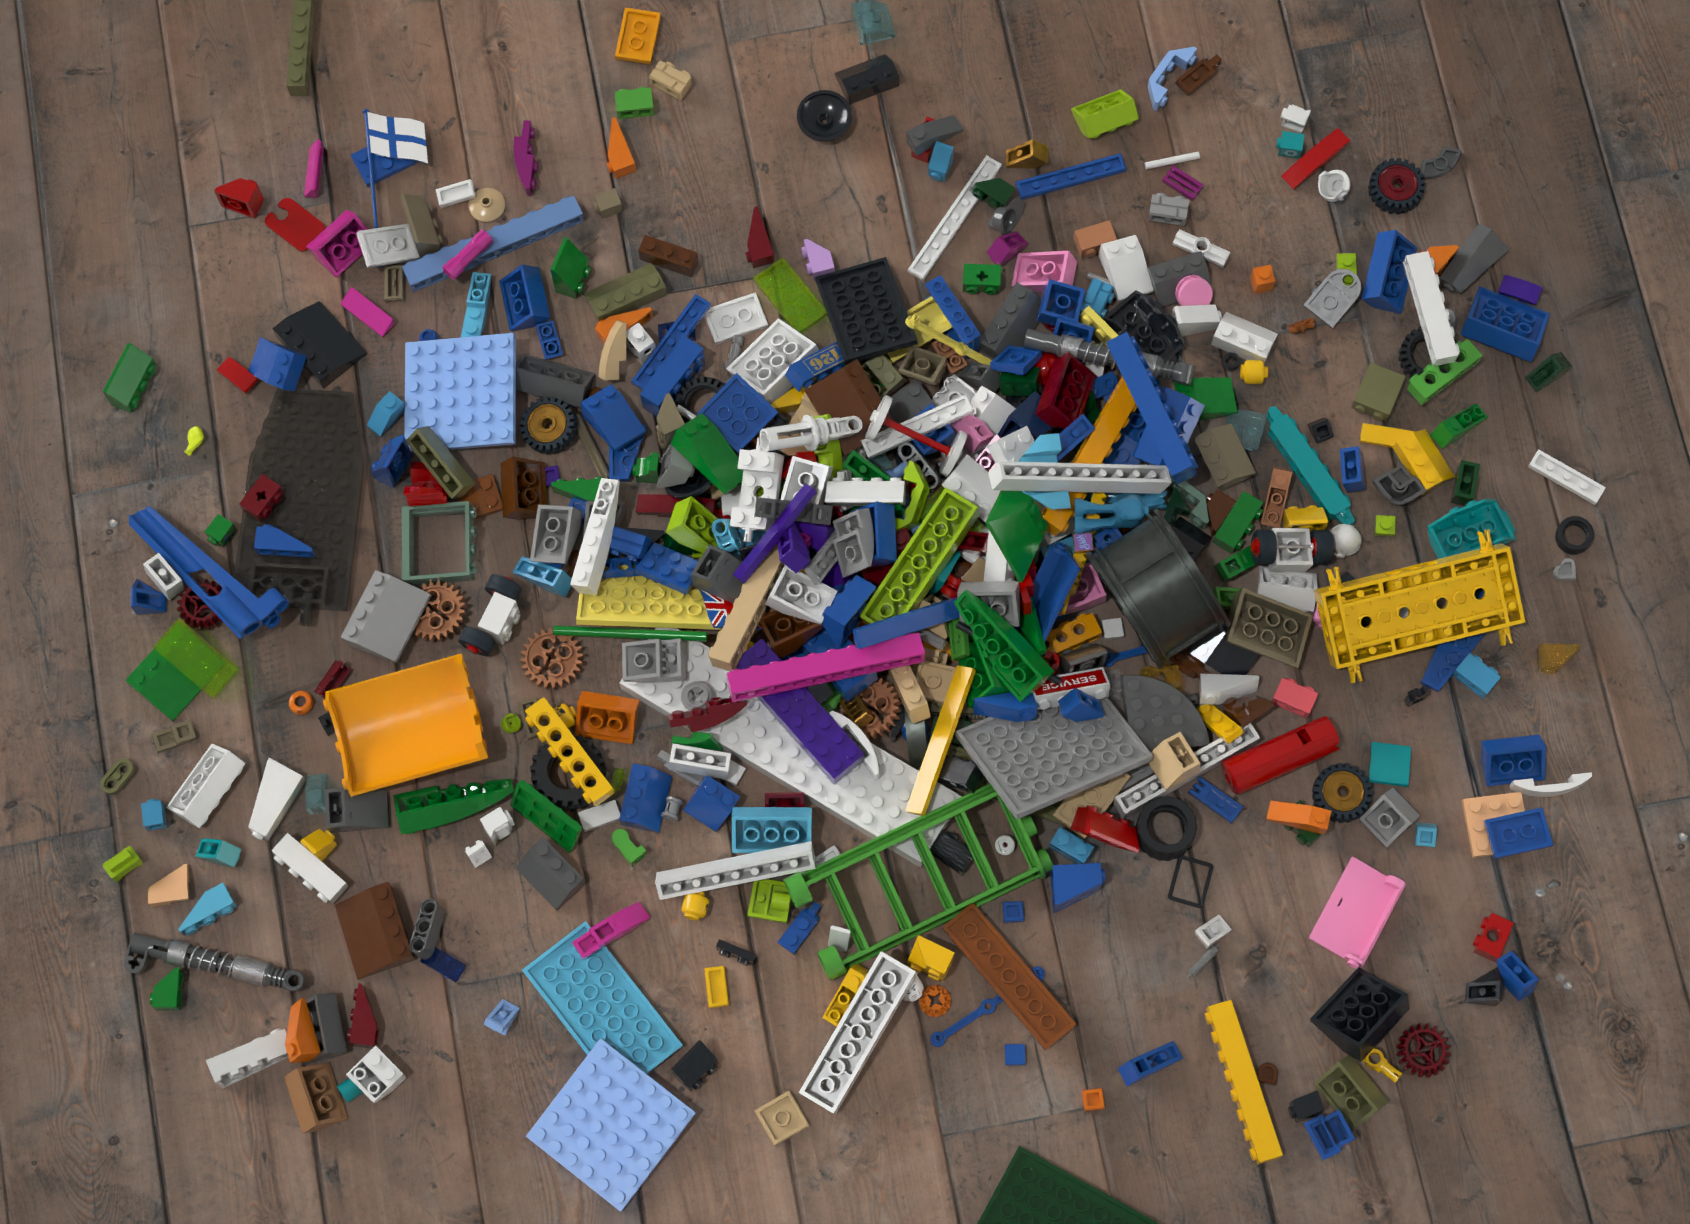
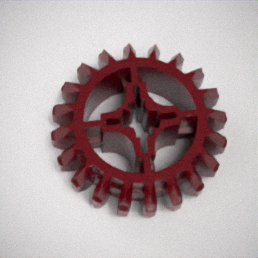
[177,579,223,631]
[1396,1023,1451,1078]

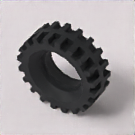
[530,733,607,812]

